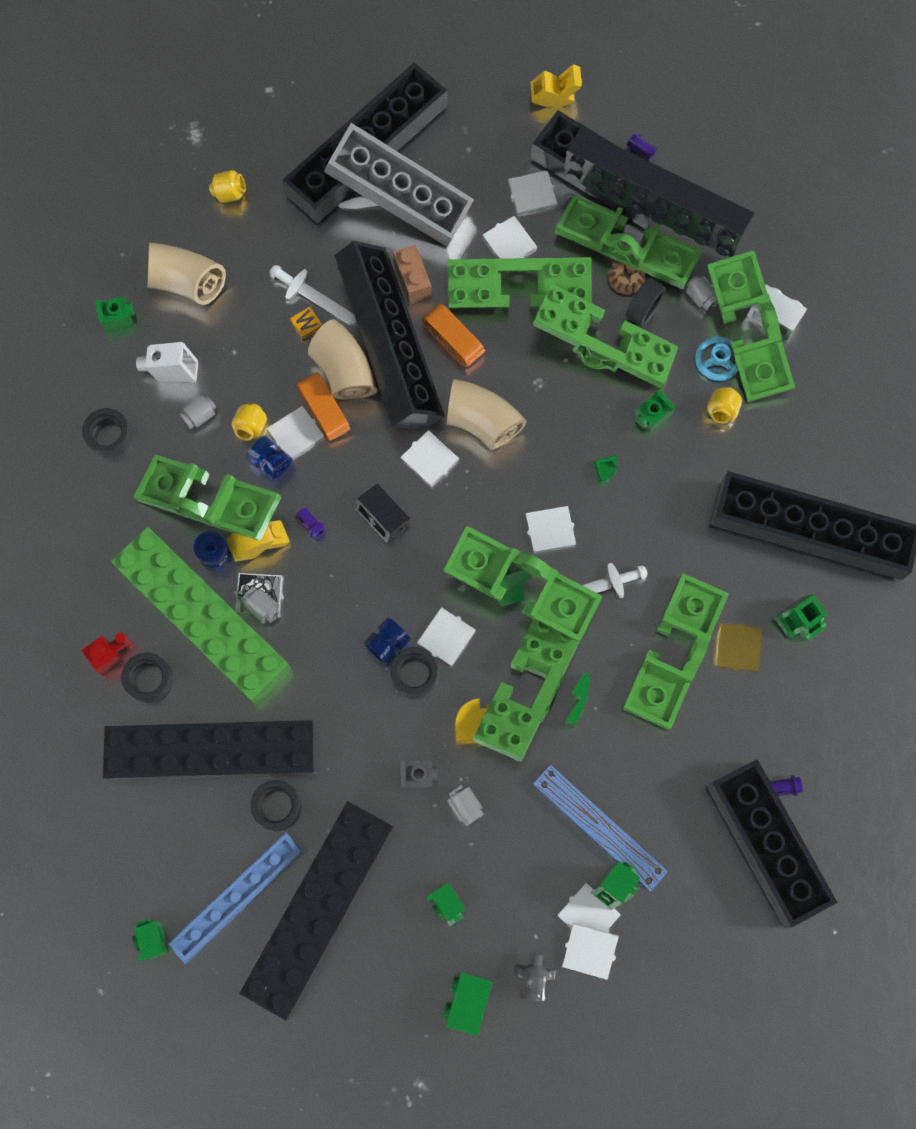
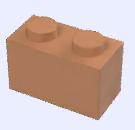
[393,245,432,305]

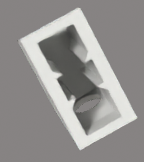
[136,342,198,383]

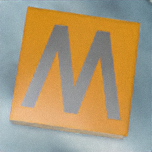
[290,307,322,340]

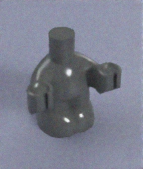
[514,953,556,1001]

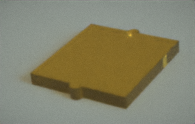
[716,623,763,672]

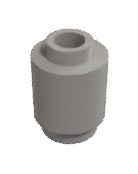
[686,276,718,311]
[179,395,216,429]
[241,587,279,624]
[448,785,484,826]

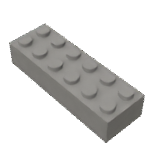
[324,123,474,246]

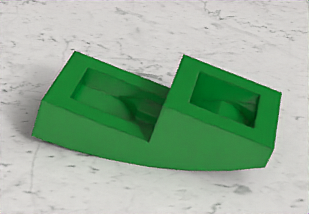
[564,672,590,729]

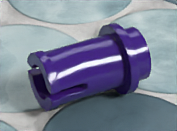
[626,134,657,161]
[295,508,326,539]
[770,775,803,796]

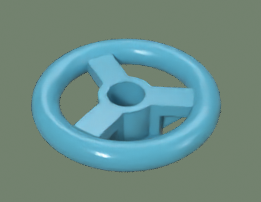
[695,336,738,381]

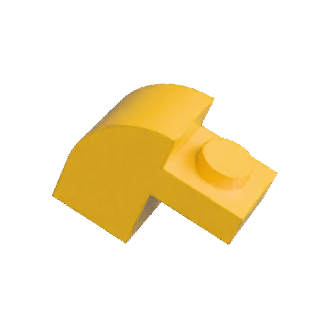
[530,64,582,107]
[226,520,290,562]
[455,698,490,744]

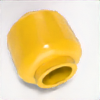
[209,170,246,203]
[707,387,742,424]
[231,403,267,441]

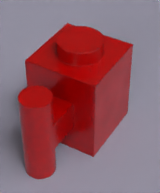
[81,632,132,676]

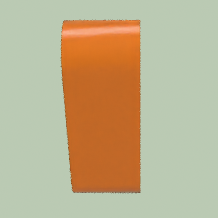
[421,303,485,368]
[296,372,351,442]

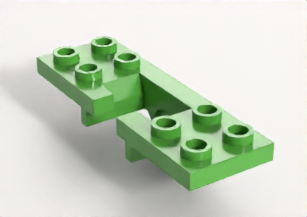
[555,194,702,289]
[707,250,795,403]
[448,257,592,309]
[532,283,678,388]
[133,454,281,542]
[443,526,603,642]
[623,573,729,730]
[473,619,580,762]

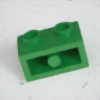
[591,861,640,910]
[442,972,493,1036]

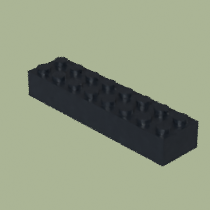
[282,62,447,224]
[563,128,755,257]
[334,240,445,430]
[710,471,916,580]
[103,720,316,782]
[239,801,394,1021]

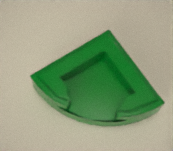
[593,455,618,485]

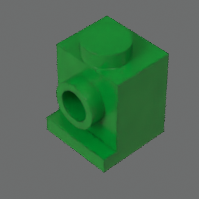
[95,296,135,332]
[635,389,675,432]
[426,883,465,926]
[132,918,169,962]

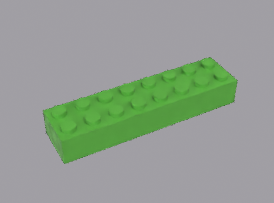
[111,527,292,706]

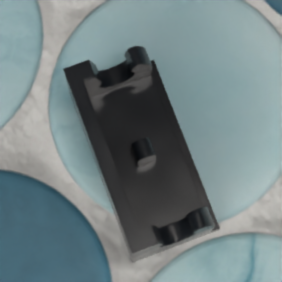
[355,483,410,543]

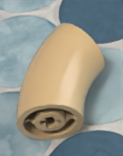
[147,242,226,305]
[308,319,378,400]
[447,379,527,450]

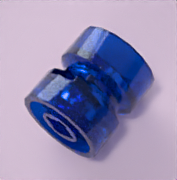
[246,435,293,482]
[193,531,231,571]
[363,617,411,665]

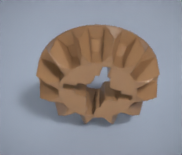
[608,261,645,294]

